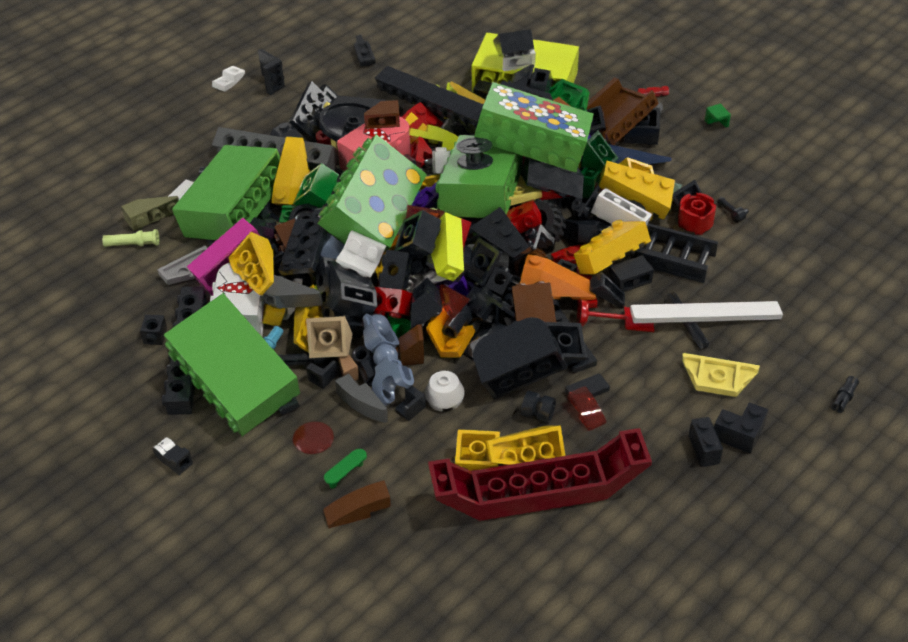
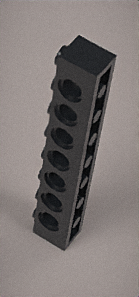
[162,286,207,415]

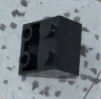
[410,278,443,330]

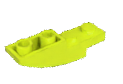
[409,124,459,151]

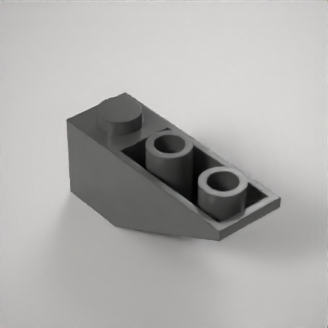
[260,275,323,308]

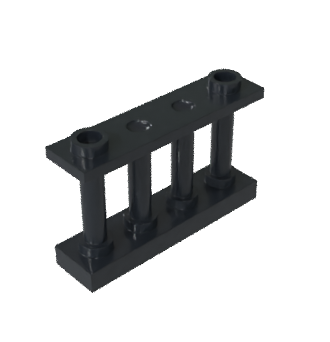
[634,223,718,283]

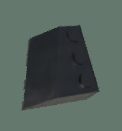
[521,157,584,202]

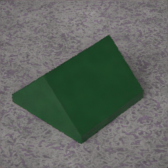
[582,131,618,171]

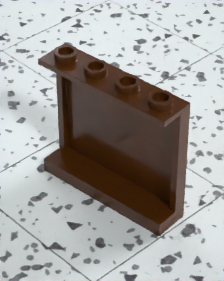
[587,77,659,145]

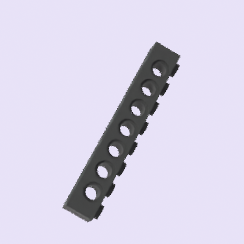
[212,127,339,171]

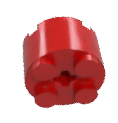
[678,193,716,235]

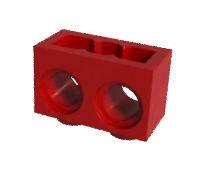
[373,287,413,318]

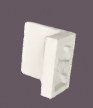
[336,230,386,277]

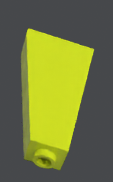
[431,212,464,281]

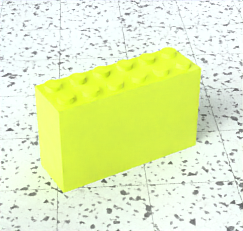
[472,33,579,92]

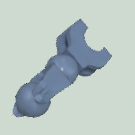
[363,313,414,406]

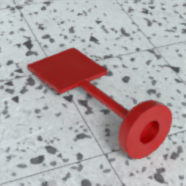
[577,299,655,332]

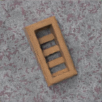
[337,354,359,381]

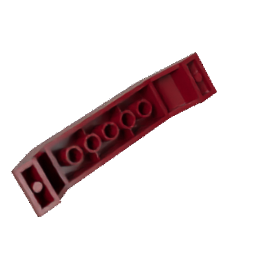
[428,428,652,521]

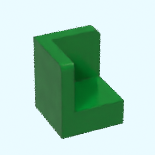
[704,103,731,128]

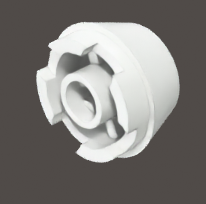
[424,371,464,411]

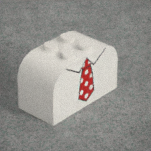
[210,262,264,336]

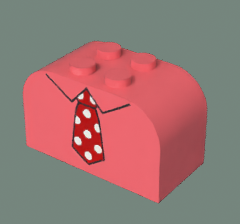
[337,116,411,171]

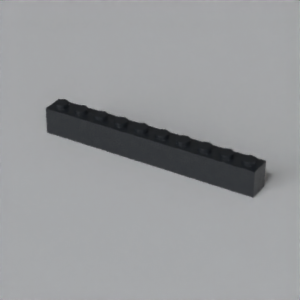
[375,66,484,131]

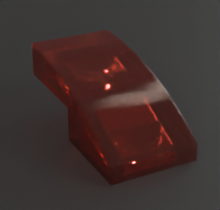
[568,386,606,431]

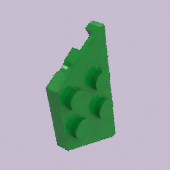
[549,79,590,111]

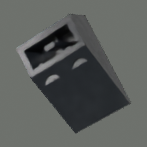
[330,261,377,318]

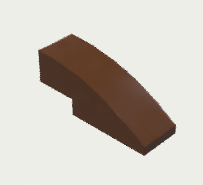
[323,480,391,528]

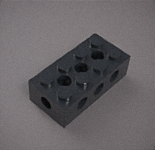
[314,257,364,338]

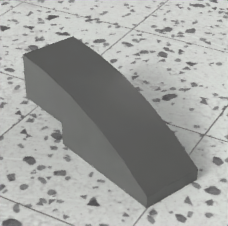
[335,374,388,423]

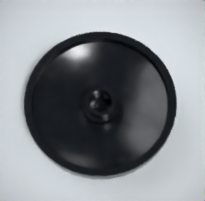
[319,101,373,142]

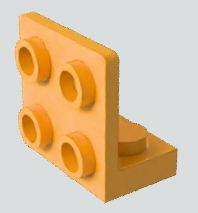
[426,303,476,358]

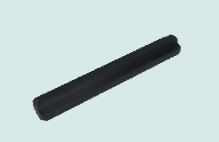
[666,292,709,349]

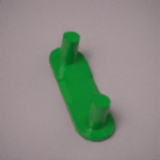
[324,449,367,489]

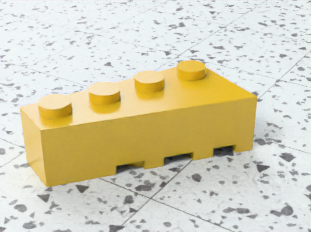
[599,161,675,220]
[574,220,651,274]

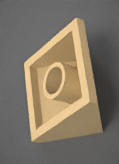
[306,316,352,358]

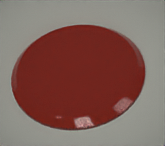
[293,421,334,454]

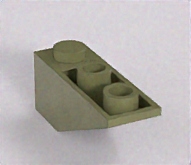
[121,196,179,231]

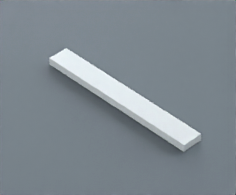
[630,301,783,323]

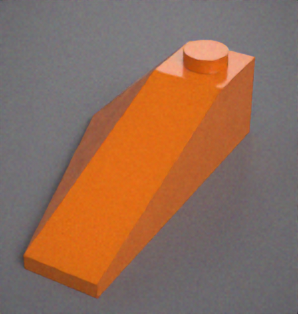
[520,254,596,300]

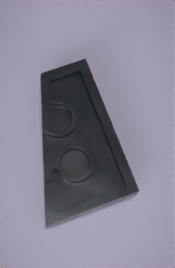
[470,207,531,261]

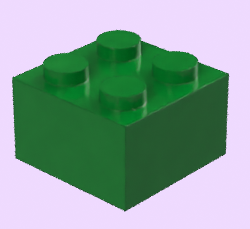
[293,163,339,208]

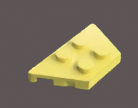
[682,353,760,397]

